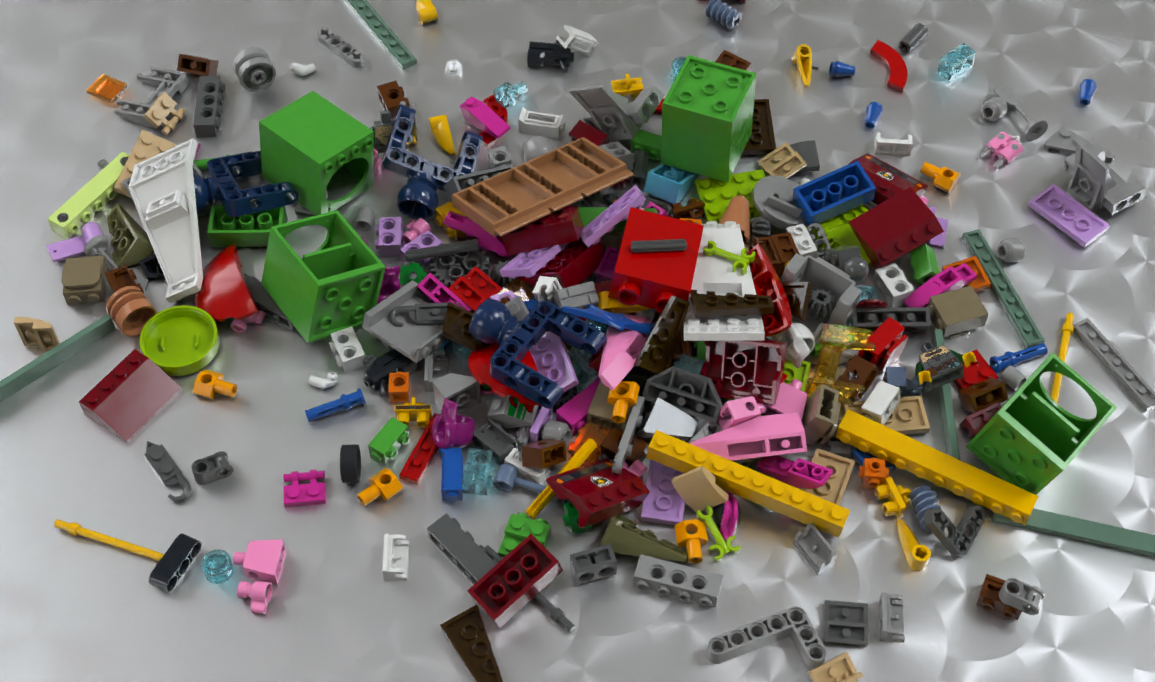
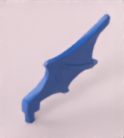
[561,304,656,335]

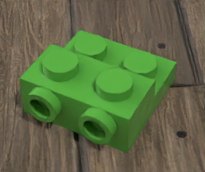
[498,513,551,558]

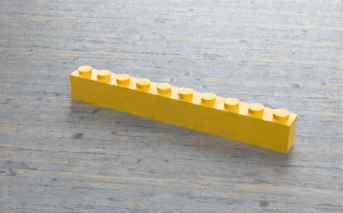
[835,409,1039,525]
[646,430,850,538]

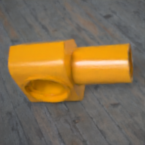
[920,162,961,193]
[192,369,238,400]
[607,381,640,423]
[357,468,403,506]
[674,519,708,564]

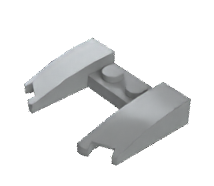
[114,67,190,128]

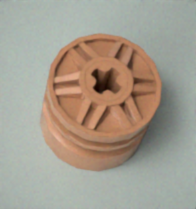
[106,286,157,337]

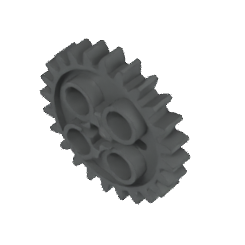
[429,241,490,288]

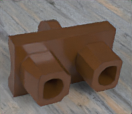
[672,198,705,219]

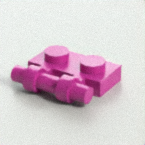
[283,469,326,508]

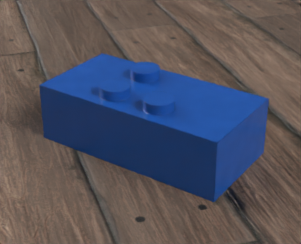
[792,161,876,226]

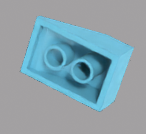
[644,164,699,204]

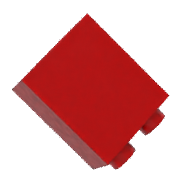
[608,207,704,313]

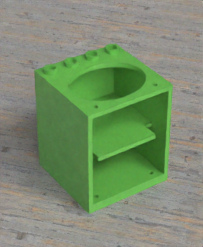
[661,55,757,183]
[259,91,374,215]
[261,210,385,343]
[966,352,1117,495]

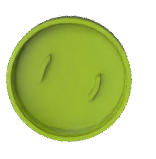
[140,305,220,376]

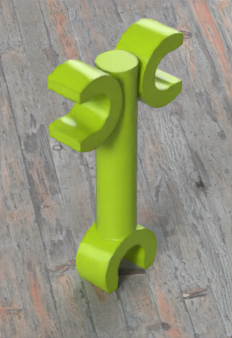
[703,241,755,275]
[696,505,741,562]

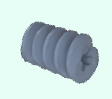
[705,0,743,30]
[910,485,941,532]

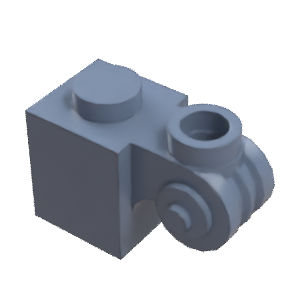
[883,366,926,397]

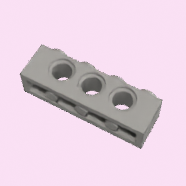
[633,554,723,607]

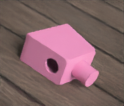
[764,379,807,420]
[717,396,766,431]
[233,539,286,585]

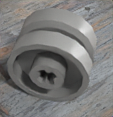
[233,47,276,91]

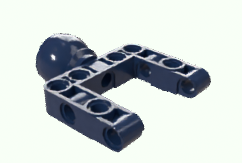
[382,104,483,220]
[193,150,299,217]
[469,298,607,409]

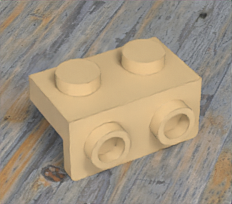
[808,652,863,682]

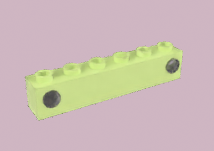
[48,151,130,239]

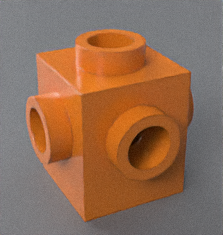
[858,458,889,489]

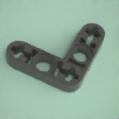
[924,505,986,556]

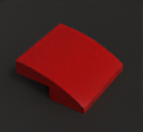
[448,266,503,312]

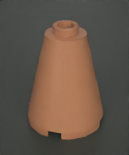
[718,195,750,246]

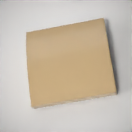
[758,142,807,178]
[14,317,60,352]
[671,466,729,512]

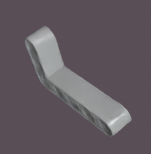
[707,606,827,670]

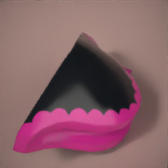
[711,491,741,542]

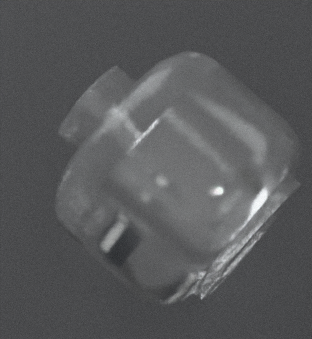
[445,60,463,75]

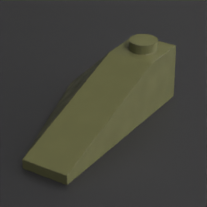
[107,204,154,268]
[600,514,687,562]

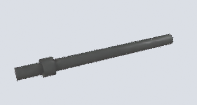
[484,545,576,633]

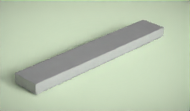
[1073,318,1155,412]

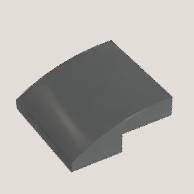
[790,140,820,177]
[824,600,869,646]

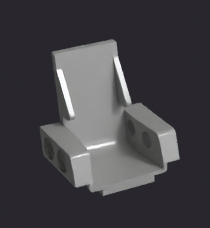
[569,85,665,141]
[1064,140,1146,215]
[765,253,862,342]

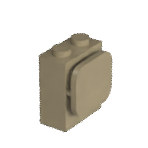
[61,255,108,305]
[927,286,989,339]
[587,380,640,431]
[801,384,841,446]

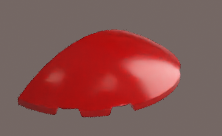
[194,243,259,322]
[747,244,792,337]
[468,343,541,406]

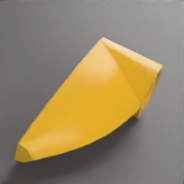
[416,0,438,25]
[792,44,812,87]
[429,114,456,156]
[597,291,652,314]
[896,518,931,571]

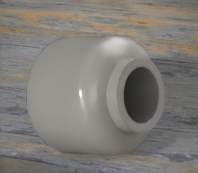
[981,97,1007,122]
[997,238,1026,263]
[541,420,572,444]

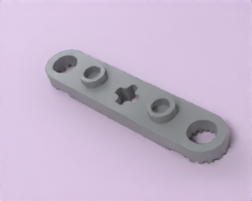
[612,396,645,475]

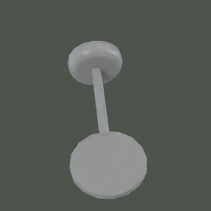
[994,86,1048,140]
[84,235,148,291]

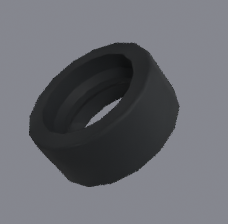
[340,444,361,483]

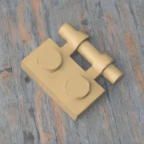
[143,92,186,135]

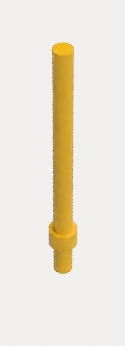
[1051,313,1074,403]
[54,519,164,561]

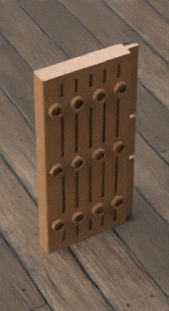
[452,137,634,237]

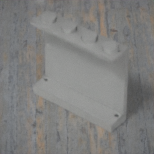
[362,280,450,363]

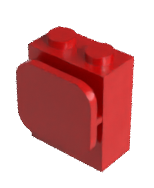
[857,317,908,372]

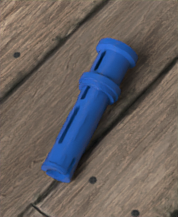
[989,343,1048,373]
[305,388,366,422]

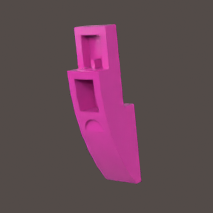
[443,211,510,257]
[903,263,977,307]
[756,455,833,489]

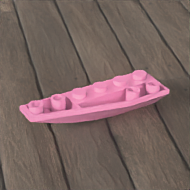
[598,314,652,391]
[689,412,807,461]

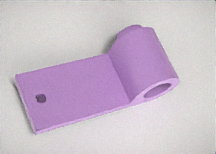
[46,222,105,263]

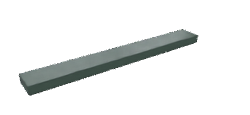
[344,0,417,70]
[962,229,1045,348]
[0,314,116,402]
[931,329,960,460]
[993,508,1155,557]

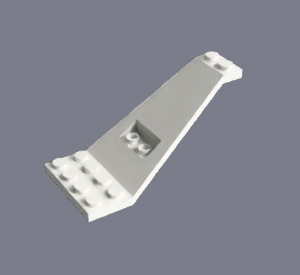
[128,138,203,303]
[684,221,765,341]

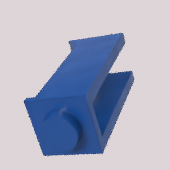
[439,448,463,502]

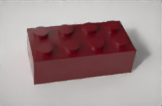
[501,206,583,256]
[467,534,563,629]

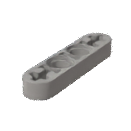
[317,27,365,68]

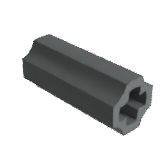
[898,23,928,54]
[630,150,649,186]

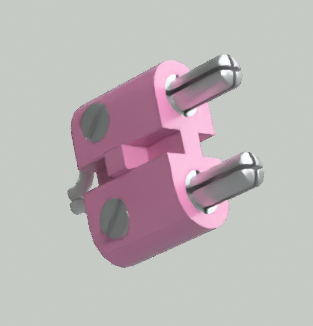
[980,132,1024,169]

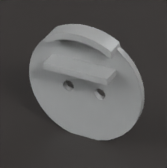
[752,176,807,231]

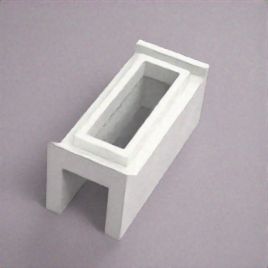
[556,25,599,57]
[518,107,566,139]

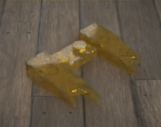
[804,324,876,405]

